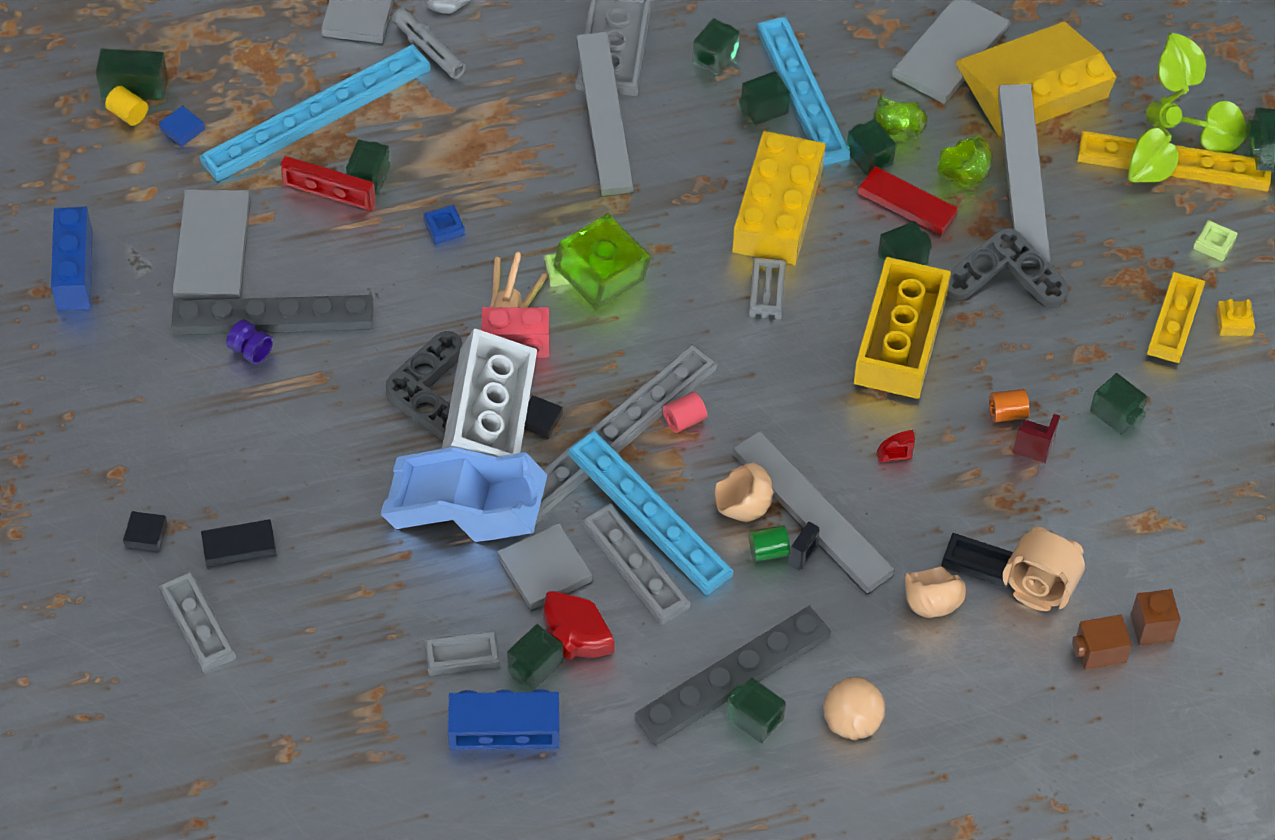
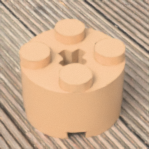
[1002,526,1085,611]

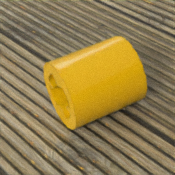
[105,85,148,126]

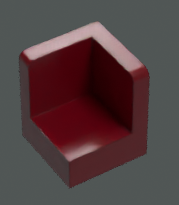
[1013,414,1060,463]

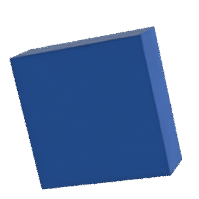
[159,106,205,147]
[423,205,465,244]

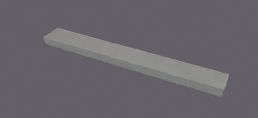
[536,344,717,522]

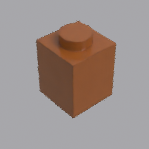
[1130,589,1181,645]
[1072,614,1132,670]

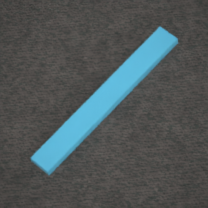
[199,44,431,183]

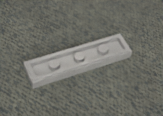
[582,503,691,625]

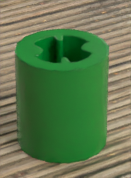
[749,525,790,562]

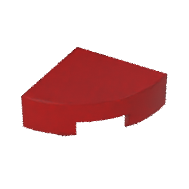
[876,430,915,463]

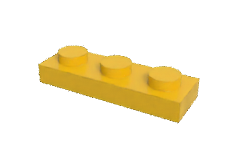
[1147,272,1205,364]

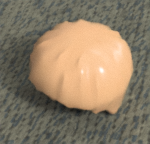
[715,462,774,523]
[905,566,966,618]
[823,677,885,740]

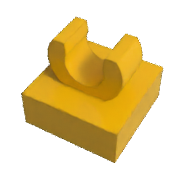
[1216,299,1255,336]

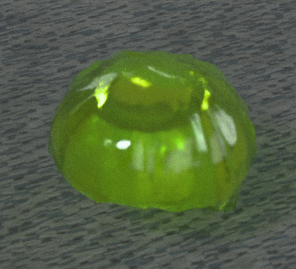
[873,95,928,142]
[937,135,992,189]

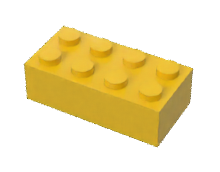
[732,131,826,266]
[854,257,951,399]

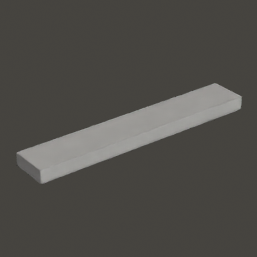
[576,31,633,196]
[998,84,1051,267]
[733,431,895,594]

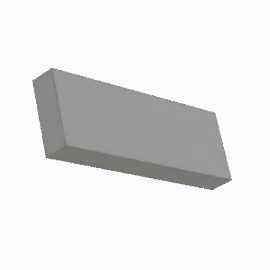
[158,571,236,673]

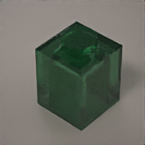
[692,18,740,75]
[739,71,790,125]
[847,119,896,176]
[346,139,391,195]
[878,221,932,265]
[1090,373,1148,435]
[507,624,564,690]
[727,677,786,744]

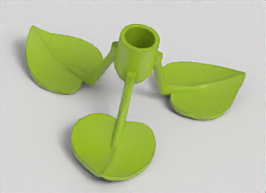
[1128,33,1247,182]

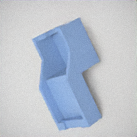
[381,447,547,542]

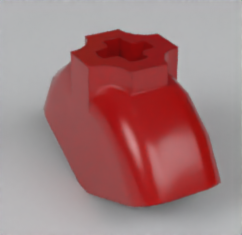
[543,591,615,660]

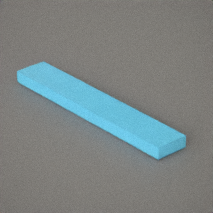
[757,17,850,166]
[568,430,734,596]

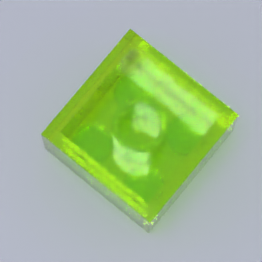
[553,213,651,310]

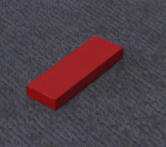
[280,156,376,211]
[858,166,958,236]

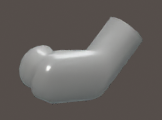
[425,0,470,15]

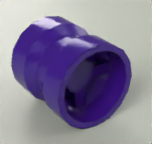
[226,319,274,365]

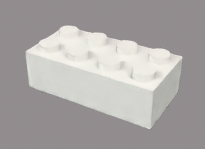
[442,328,537,457]

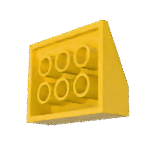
[956,21,1116,138]

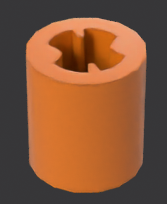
[989,389,1030,423]

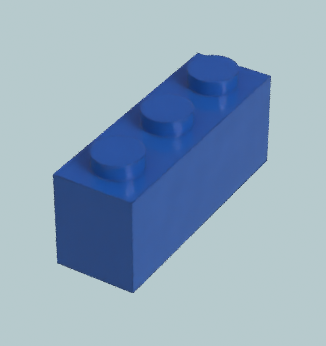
[51,206,93,311]
[448,689,559,749]

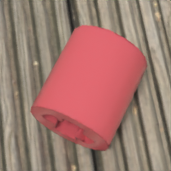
[663,391,707,433]

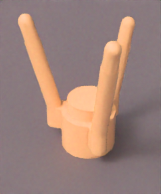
[490,252,548,307]

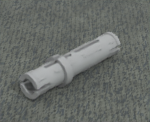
[392,7,466,79]

